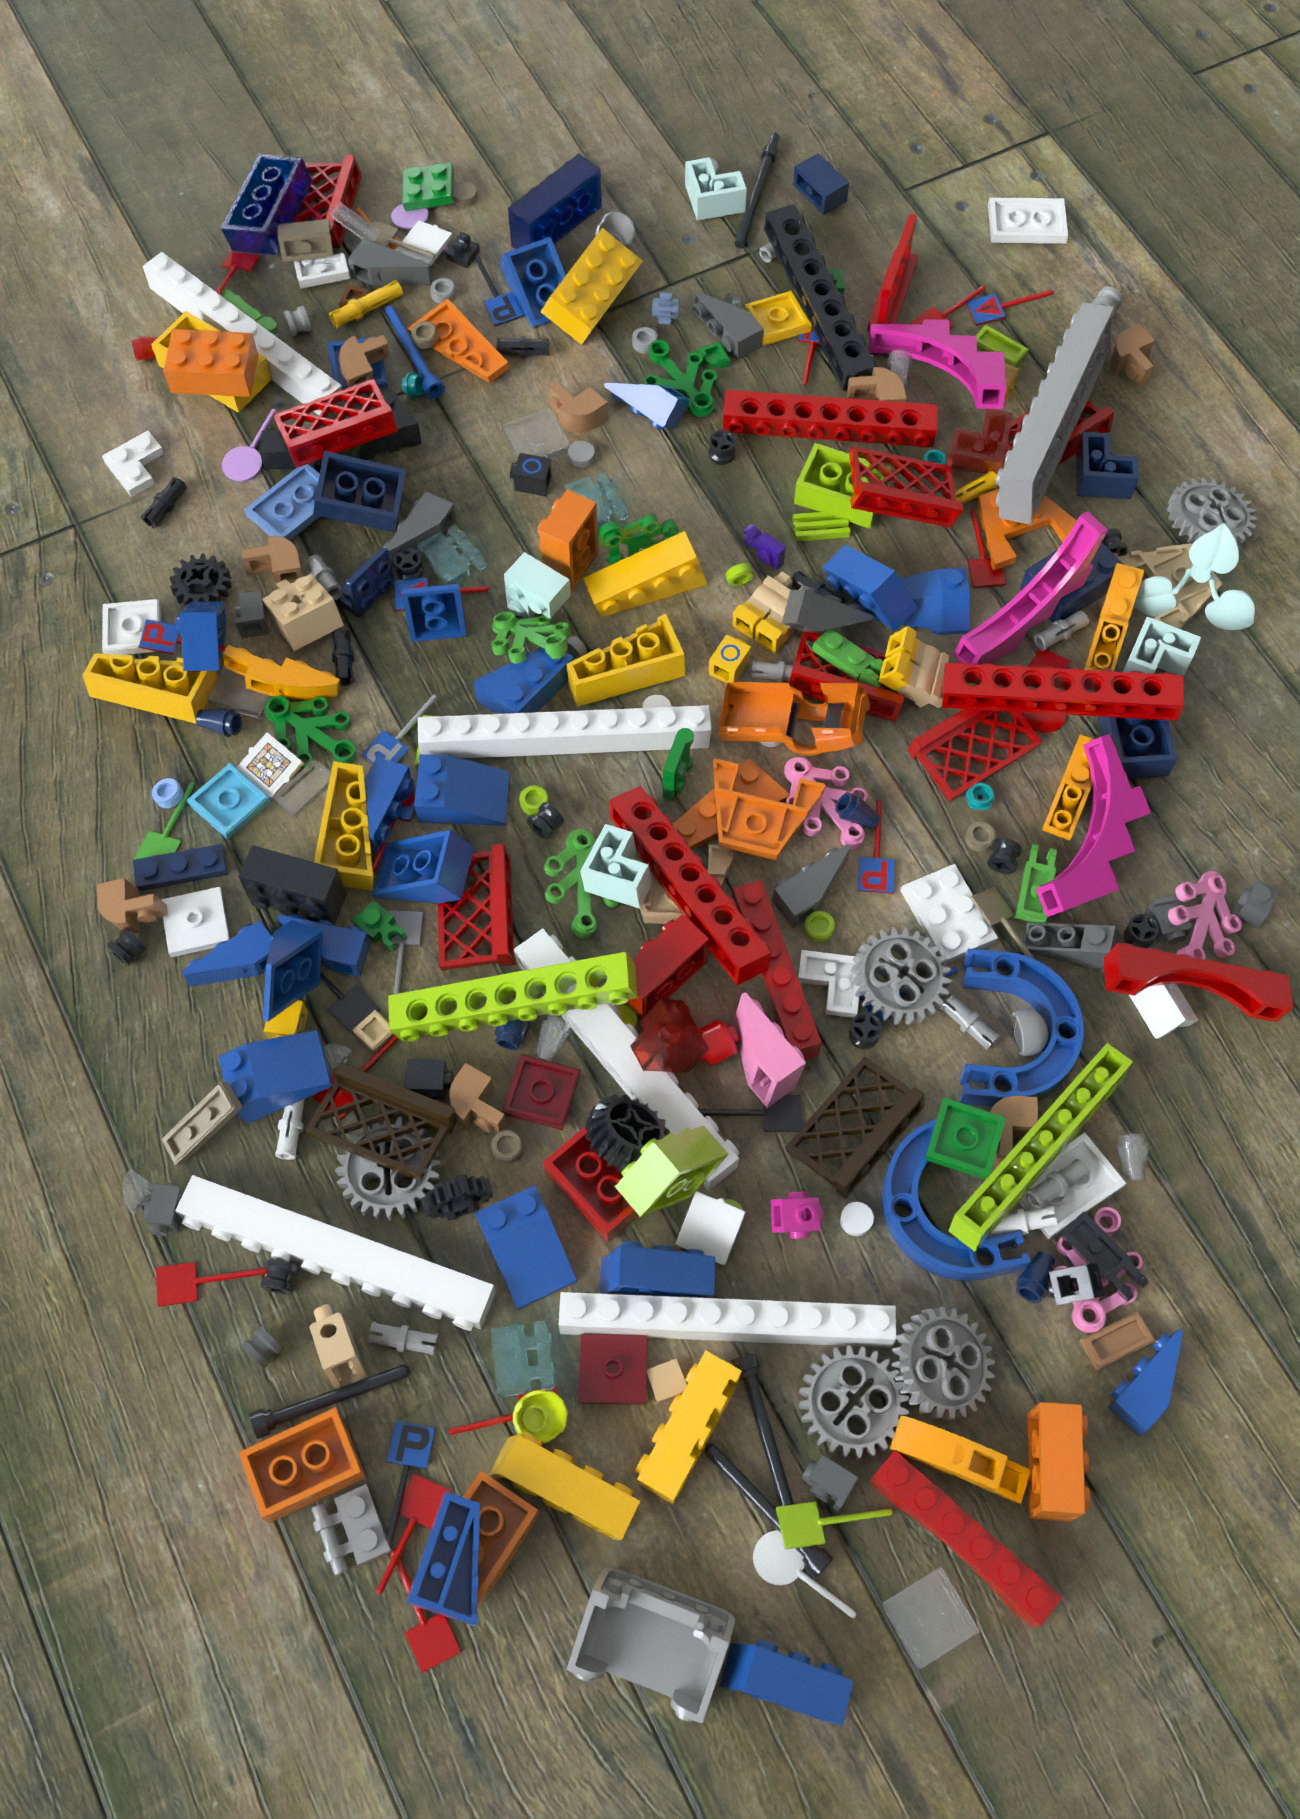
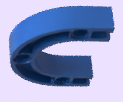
[959,948,1084,1107]
[882,1108,1031,1281]

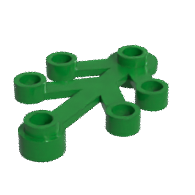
[644,340,717,417]
[598,514,679,566]
[265,696,357,771]

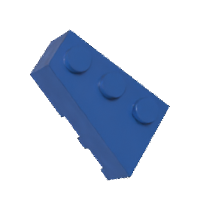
[822,544,918,632]
[176,602,226,671]
[473,647,574,714]
[599,1241,715,1298]
[406,1492,480,1626]
[720,1640,854,1726]

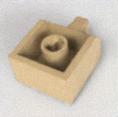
[262,574,344,651]

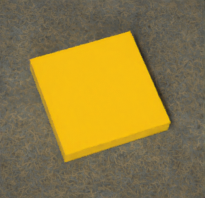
[745,291,812,345]

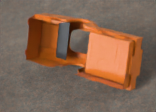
[718,682,870,756]

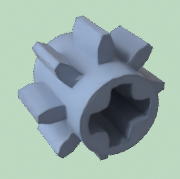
[652,292,679,325]

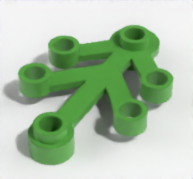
[491,612,571,663]
[544,829,620,939]

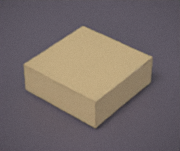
[353,1009,394,1054]
[647,1358,687,1404]

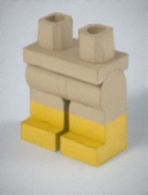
[732,572,803,654]
[878,626,950,708]

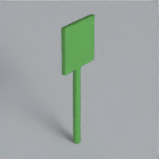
[134,782,195,860]

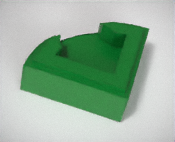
[696,342,730,368]

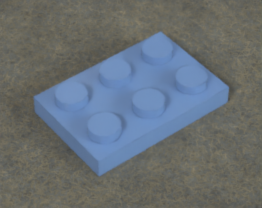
[244,464,320,541]

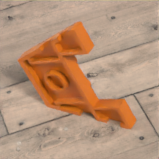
[977,489,1077,571]
[713,758,826,860]

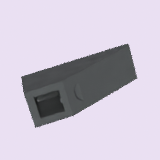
[348,238,432,286]
[692,291,764,360]
[384,491,456,567]
[782,586,873,632]
[772,844,850,928]
[1023,922,1124,969]

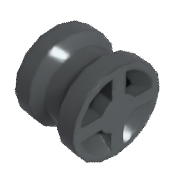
[241,1326,284,1369]

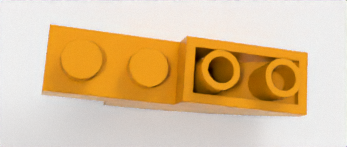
[1084,563,1144,671]
[223,645,340,700]
[1042,734,1095,841]
[890,1416,1031,1503]

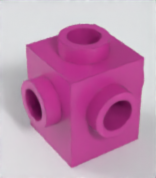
[771,1192,823,1239]

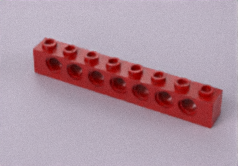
[722,390,938,447]
[942,662,1184,721]
[610,785,771,986]

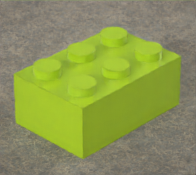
[794,443,892,529]
[615,1125,729,1217]

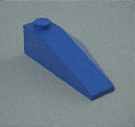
[852,568,970,635]

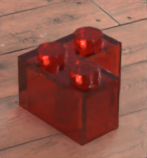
[946,408,1013,474]
[630,999,709,1073]

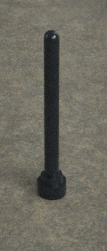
[731,1353,794,1506]
[249,1365,410,1439]
[704,1443,834,1579]

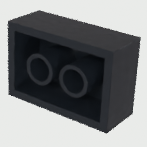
[238,845,347,925]

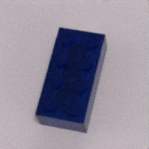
[508,153,602,249]
[221,154,313,255]

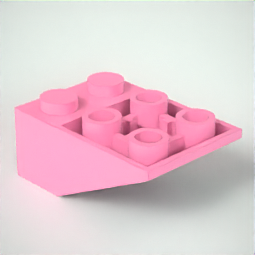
[733,992,806,1108]

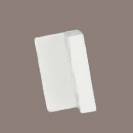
[1129,984,1198,1039]

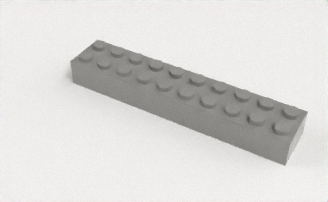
[996,302,1114,524]

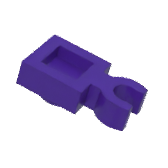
[743,524,786,570]

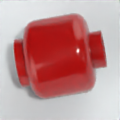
[692,1019,740,1066]

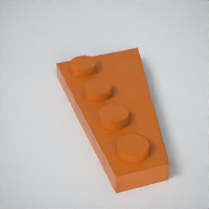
[407,298,510,383]
[673,758,790,851]

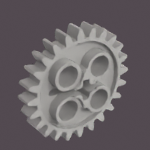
[1167,478,1257,548]
[850,927,951,1026]
[335,1117,442,1221]
[892,1307,995,1420]
[798,1345,909,1460]

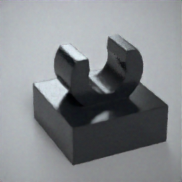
[445,232,480,268]

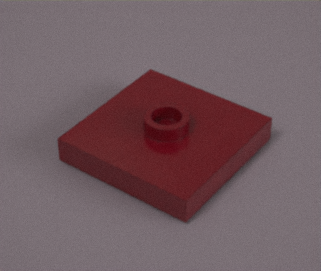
[502,1054,581,1131]
[578,1334,647,1405]

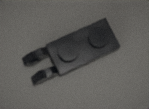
[1059,1211,1148,1302]

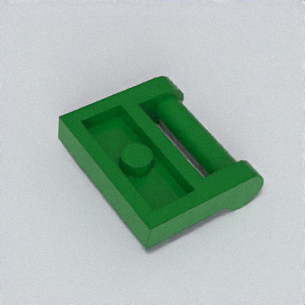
[663,728,694,801]

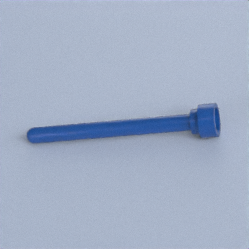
[386,305,445,399]

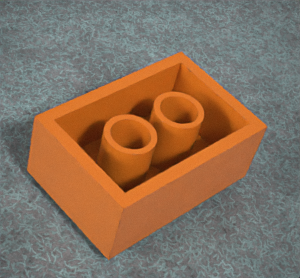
[163,329,259,397]
[538,489,599,593]
[1027,1402,1090,1522]
[238,1407,367,1523]
[419,1470,540,1607]

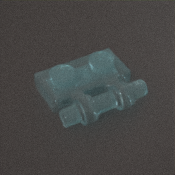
[564,473,629,528]
[417,525,487,585]
[490,1321,556,1398]

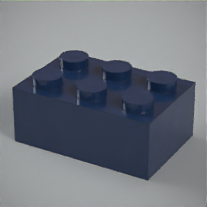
[313,451,406,532]
[1020,543,1123,623]
[1098,691,1177,779]

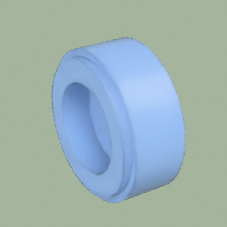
[152,778,184,808]

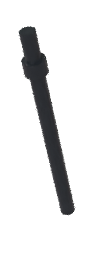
[734,132,780,249]

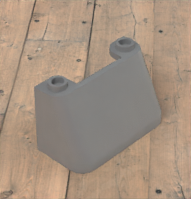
[566,1567,735,1724]

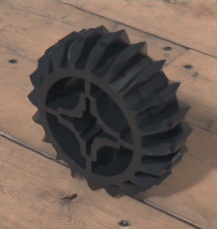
[585,1094,671,1173]

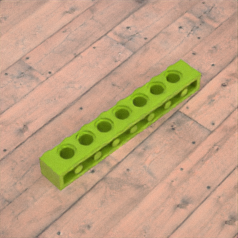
[388,952,638,1042]
[949,1043,1133,1252]

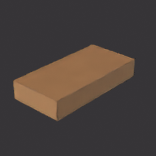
[1079,1311,1156,1371]

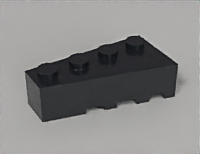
[298,388,422,473]

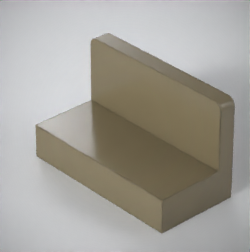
[278,219,333,262]

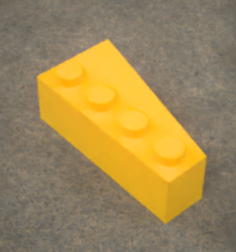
[583,531,708,618]
[566,613,685,707]
[83,653,219,724]
[314,761,373,891]
[635,1350,742,1504]
[489,1432,640,1541]

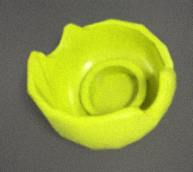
[512,1390,568,1443]

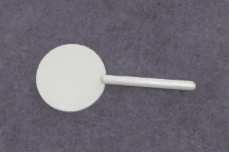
[753,1530,856,1618]

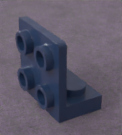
[334,547,394,617]

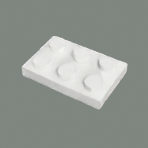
[988,198,1068,244]
[901,864,998,965]
[1019,1133,1126,1240]

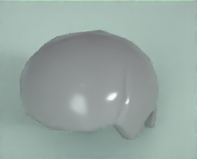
[595,212,635,248]
[1012,1009,1049,1056]

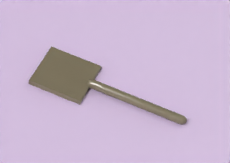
[360,220,435,258]
[970,887,1035,959]

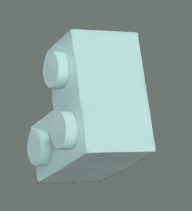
[685,157,747,221]
[504,552,571,619]
[1123,617,1201,677]
[580,824,652,908]

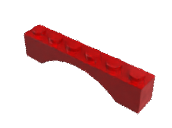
[732,880,822,1060]
[1103,943,1293,1022]
[869,1450,1062,1628]

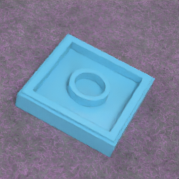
[187,763,271,840]

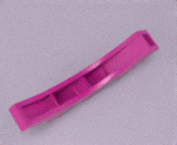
[869,320,1006,409]
[953,511,1108,665]
[1036,734,1151,917]

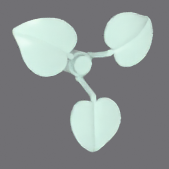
[1133,523,1255,630]

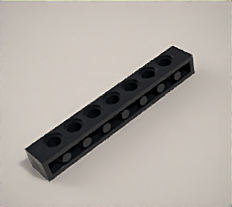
[764,204,876,391]

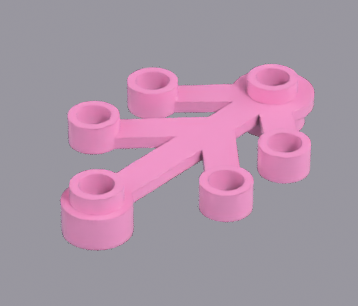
[784,757,868,850]
[1168,871,1242,960]
[1053,1207,1143,1333]

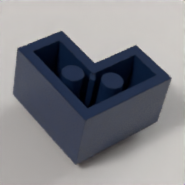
[1076,432,1139,499]

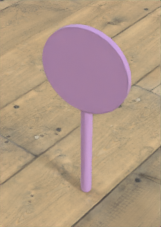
[391,204,448,251]
[222,409,276,482]

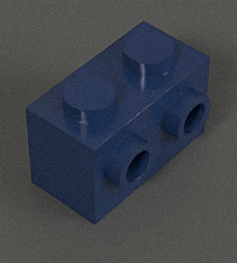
[793,153,849,215]

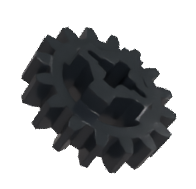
[169,553,232,607]
[421,1174,493,1220]

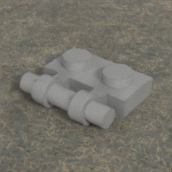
[312,1484,391,1576]

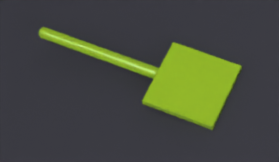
[776,1501,893,1550]

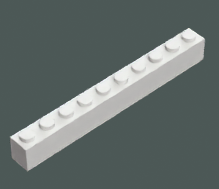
[143,252,346,419]
[418,705,711,758]
[513,929,739,1191]
[175,1175,496,1331]
[559,1292,896,1348]

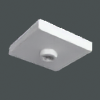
[102,599,161,655]
[162,887,230,957]

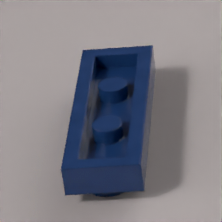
[133,844,228,891]

